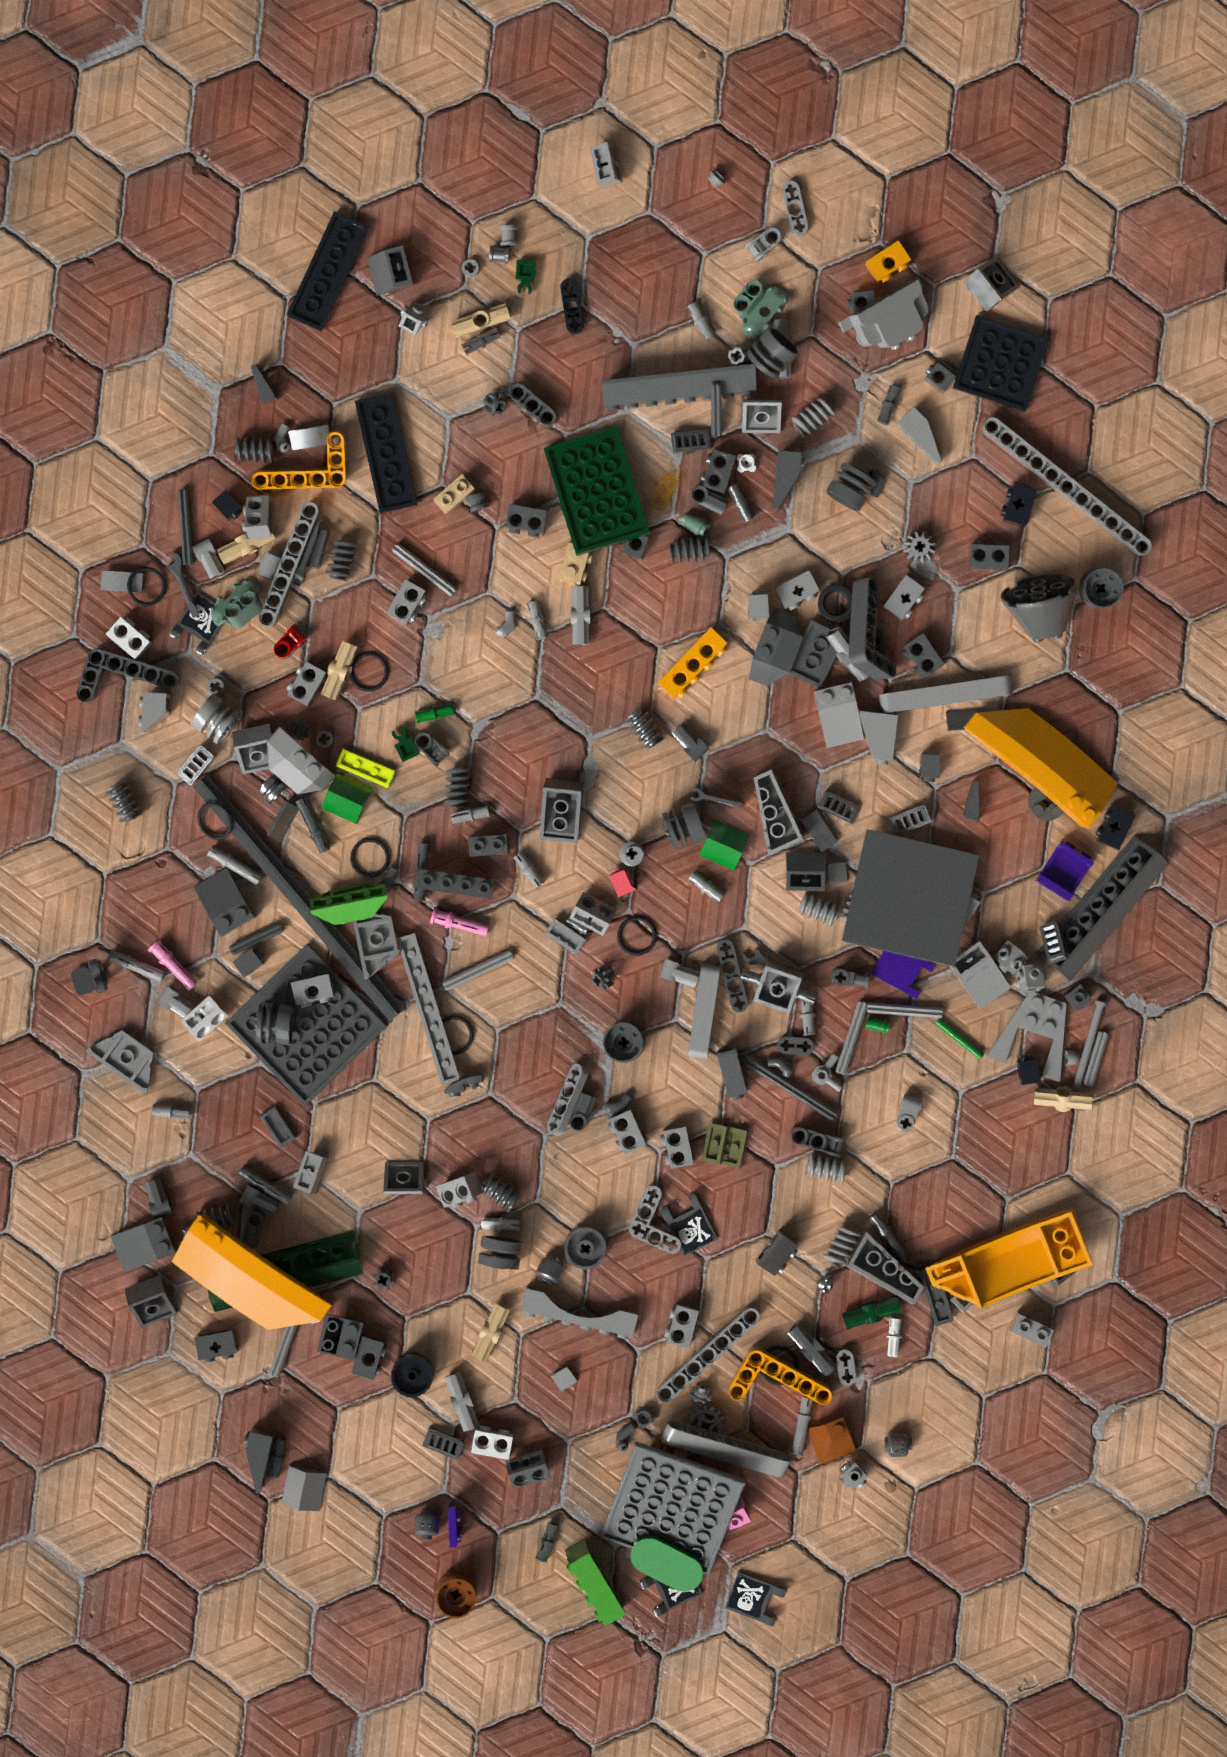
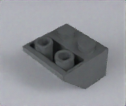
[367,245,414,296]
[785,852,825,891]
[317,1314,365,1361]

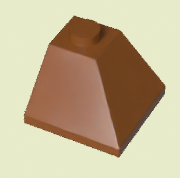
[807,1414,856,1465]

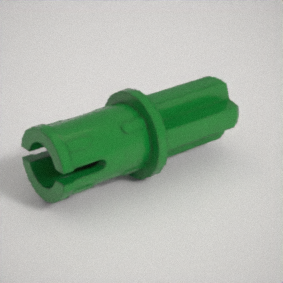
[415,704,454,723]

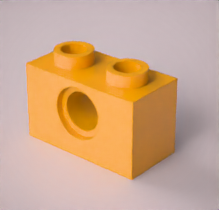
[865,240,911,284]

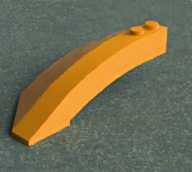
[964,708,1118,828]
[926,1207,1093,1309]
[172,1215,332,1330]

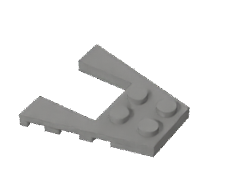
[986,992,1066,1082]

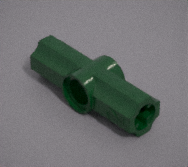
[842,1296,902,1329]

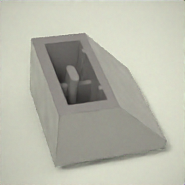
[138,692,171,733]

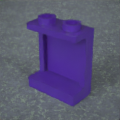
[1035,841,1094,902]

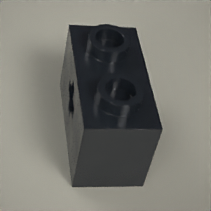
[1000,483,1037,528]
[1095,806,1135,851]

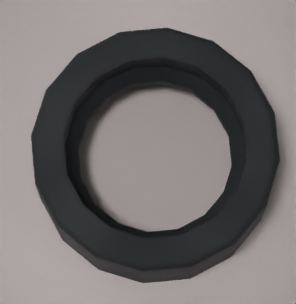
[817,585,852,622]

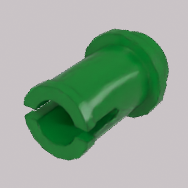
[865,1017,890,1034]

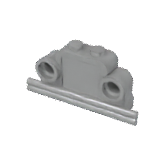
[838,276,928,350]

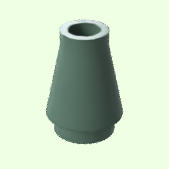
[681,512,710,538]

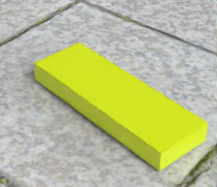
[335,748,396,788]

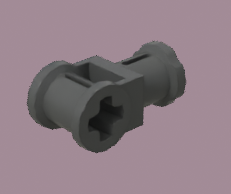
[830,968,870,989]

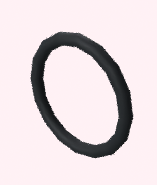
[127,567,166,606]
[350,652,388,692]
[197,802,233,840]
[350,838,390,878]
[617,916,656,956]
[442,1015,474,1055]
[761,1346,799,1385]

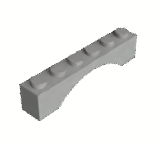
[521,1286,638,1339]

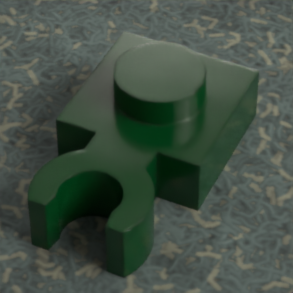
[516,260,536,295]
[392,726,420,762]

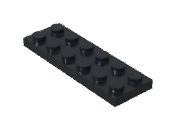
[286,211,369,333]
[355,393,418,514]

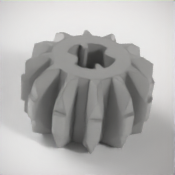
[903,531,936,564]

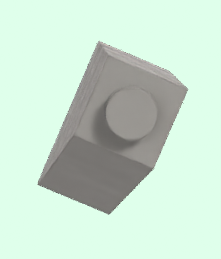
[859,711,898,765]

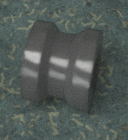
[466,492,489,513]

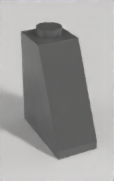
[716,1048,747,1100]

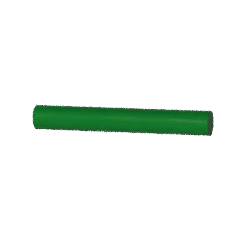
[935,1018,984,1060]

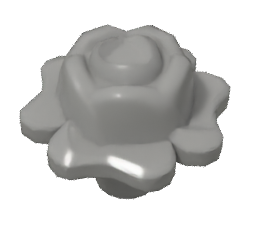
[690,1384,713,1403]

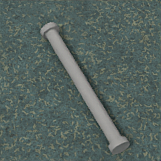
[1071,1001,1107,1092]

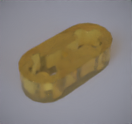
[651,475,677,510]

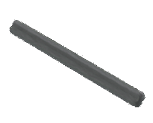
[738,1052,838,1120]

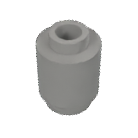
[258,550,281,579]

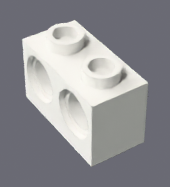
[106,617,152,660]
[181,996,228,1042]
[471,1425,513,1460]

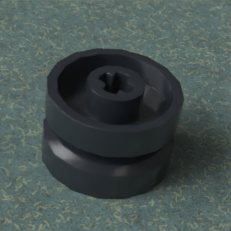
[391,1352,434,1397]

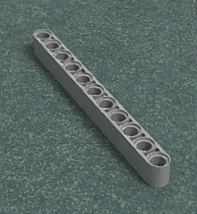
[982,417,1152,556]

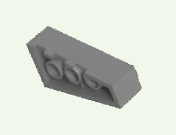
[754,769,805,856]
[845,1232,924,1304]

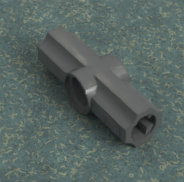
[787,1322,837,1377]

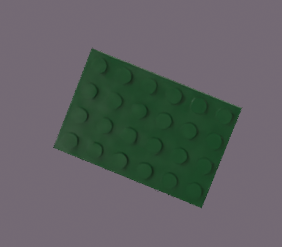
[544,426,650,556]

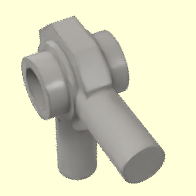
[811,1053,843,1092]

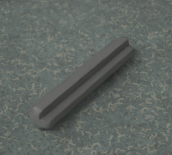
[711,382,722,436]
[229,923,283,955]

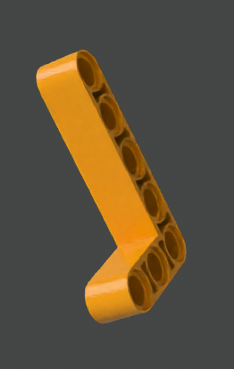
[252,429,347,489]
[728,1347,832,1405]

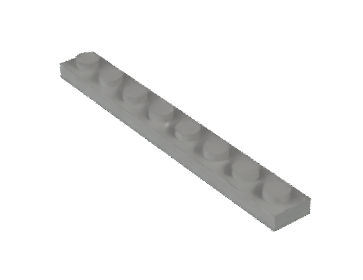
[396,933,461,1085]

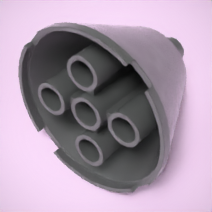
[1000,574,1078,642]

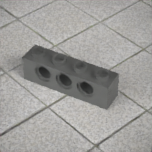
[413,869,494,899]

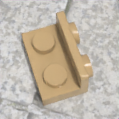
[558,542,593,586]

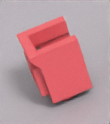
[609,867,636,897]

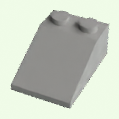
[813,682,864,748]

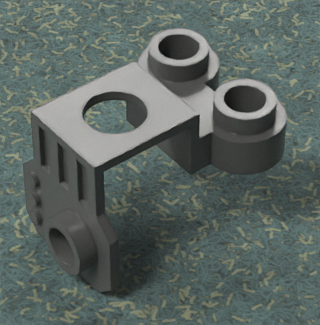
[71,959,109,996]

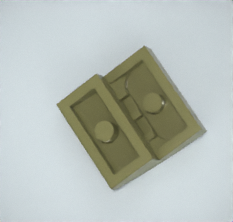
[701,1123,749,1168]

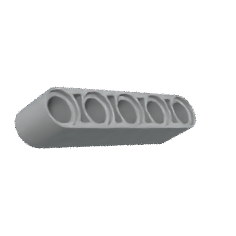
[688,963,720,1059]

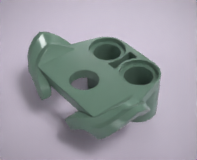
[733,280,789,339]
[211,580,263,628]

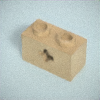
[433,474,475,516]

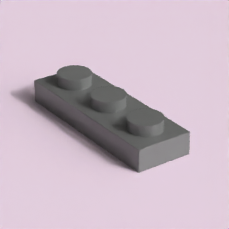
[918,1268,954,1326]

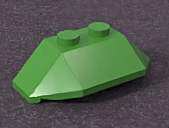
[310,883,387,925]

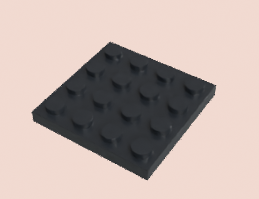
[952,315,1049,412]

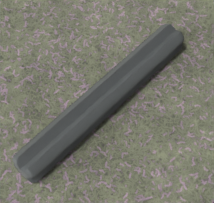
[178,489,194,565]

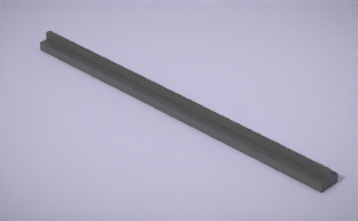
[193,775,405,1021]

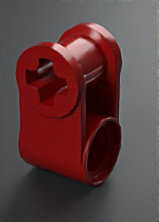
[274,624,309,660]

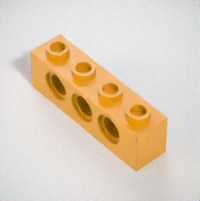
[657,628,727,699]

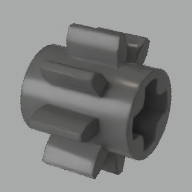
[483,391,507,416]
[287,719,312,741]
[592,965,615,990]
[372,1267,395,1291]

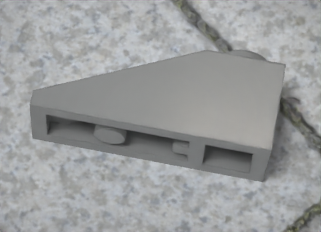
[896,407,941,466]

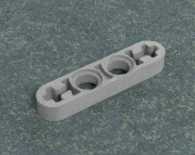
[547,1064,588,1136]

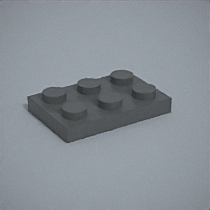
[790,620,837,689]

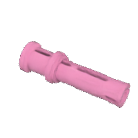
[430,907,489,937]
[148,939,198,990]

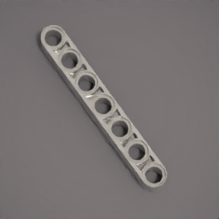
[258,502,320,628]
[879,675,1013,714]
[657,1306,760,1403]
[661,1420,791,1477]

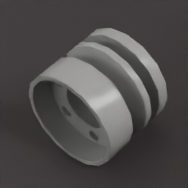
[190,693,241,745]

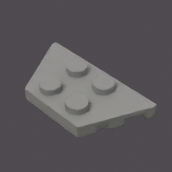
[353,913,399,980]
[86,1030,154,1094]

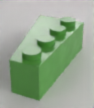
[565,1539,626,1626]

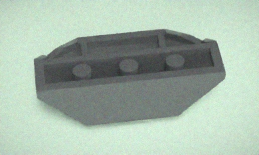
[749,607,804,686]

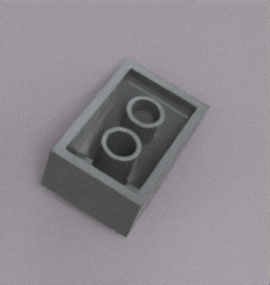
[773,451,805,513]
[540,778,584,843]
[194,868,256,937]
[110,1216,178,1272]
[243,1427,276,1494]

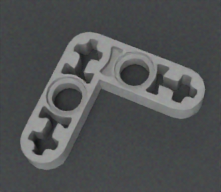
[629,1185,682,1254]

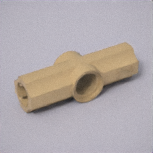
[451,303,511,338]
[217,532,276,565]
[321,641,359,700]
[1034,1086,1093,1112]
[471,1303,510,1362]

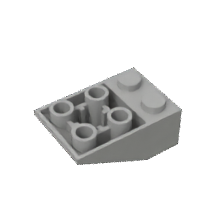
[949,941,1011,1010]

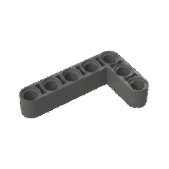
[849,576,896,681]
[76,649,180,703]

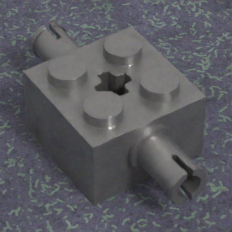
[740,961,817,1014]

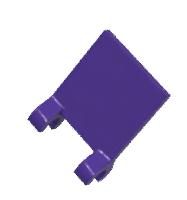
[871,951,935,999]

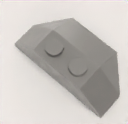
[267,727,335,794]

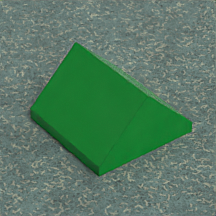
[321,773,372,824]
[699,820,749,870]

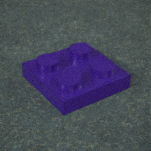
[448,1502,462,1548]

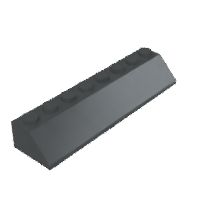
[601,364,757,411]
[1036,836,1169,981]

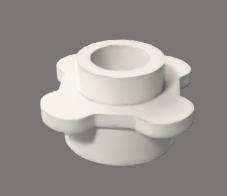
[737,453,756,473]

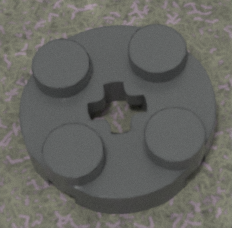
[1028,787,1064,821]

